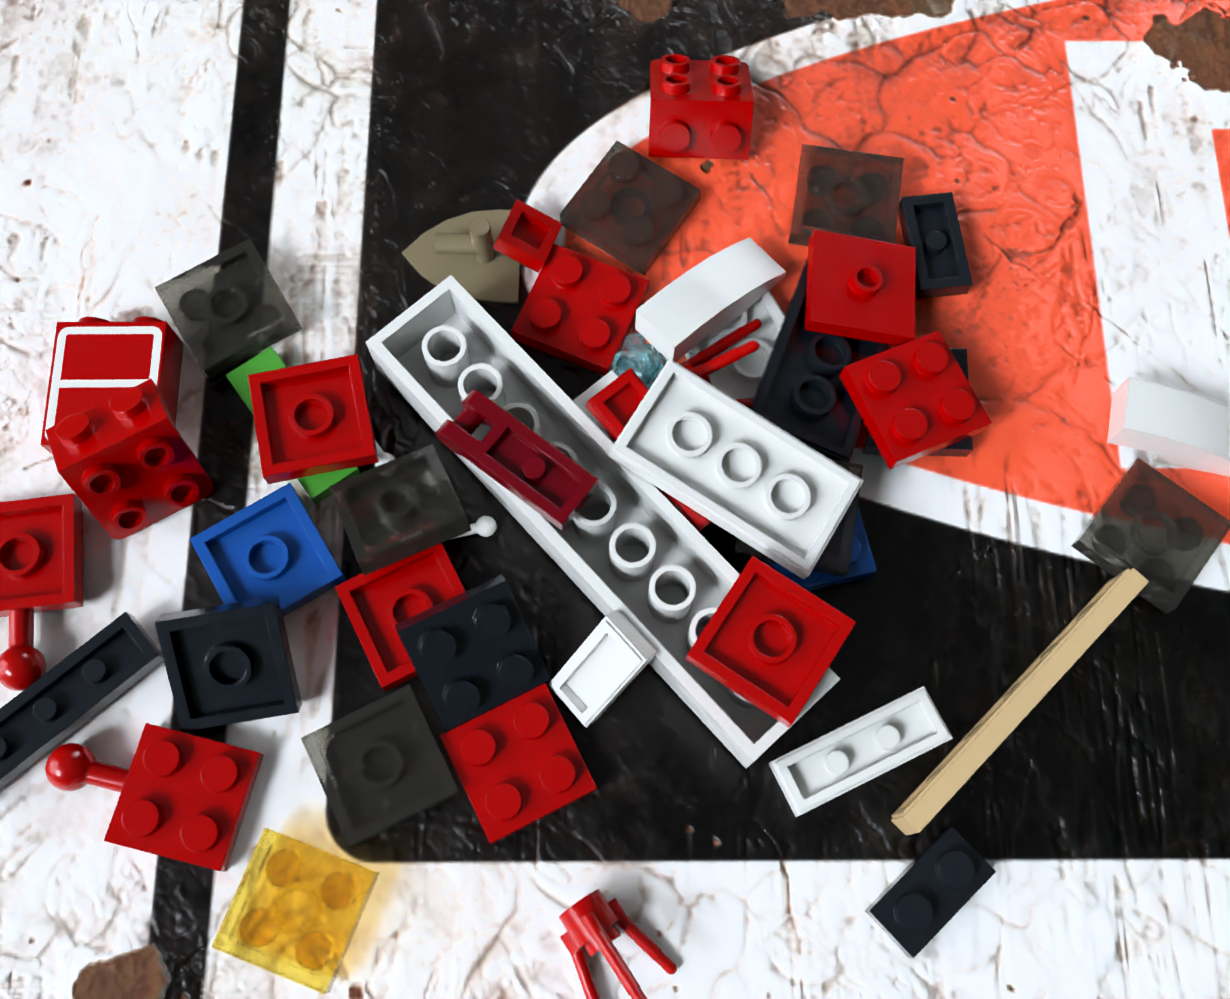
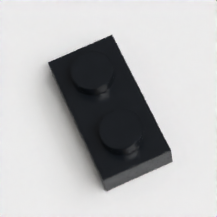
[897,192,973,299]
[865,826,996,958]

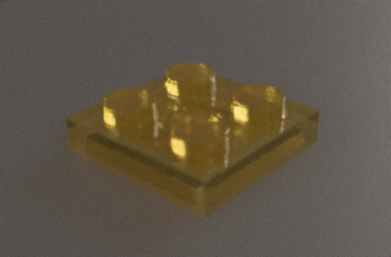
[211,827,380,994]

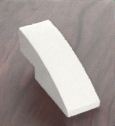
[635,237,786,362]
[1107,377,1230,477]

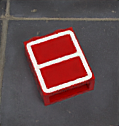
[40,316,184,455]

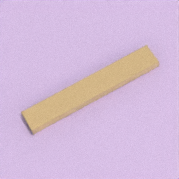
[891,568,1149,835]

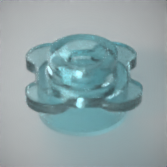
[613,332,667,389]

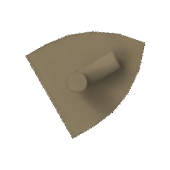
[402,209,521,304]

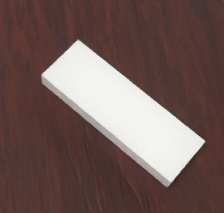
[769,686,953,817]

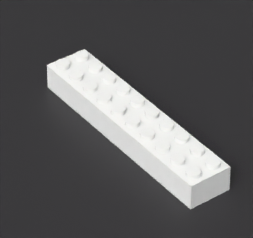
[366,275,840,769]

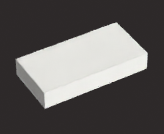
[548,609,658,728]

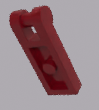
[435,390,599,531]

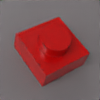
[492,199,563,273]

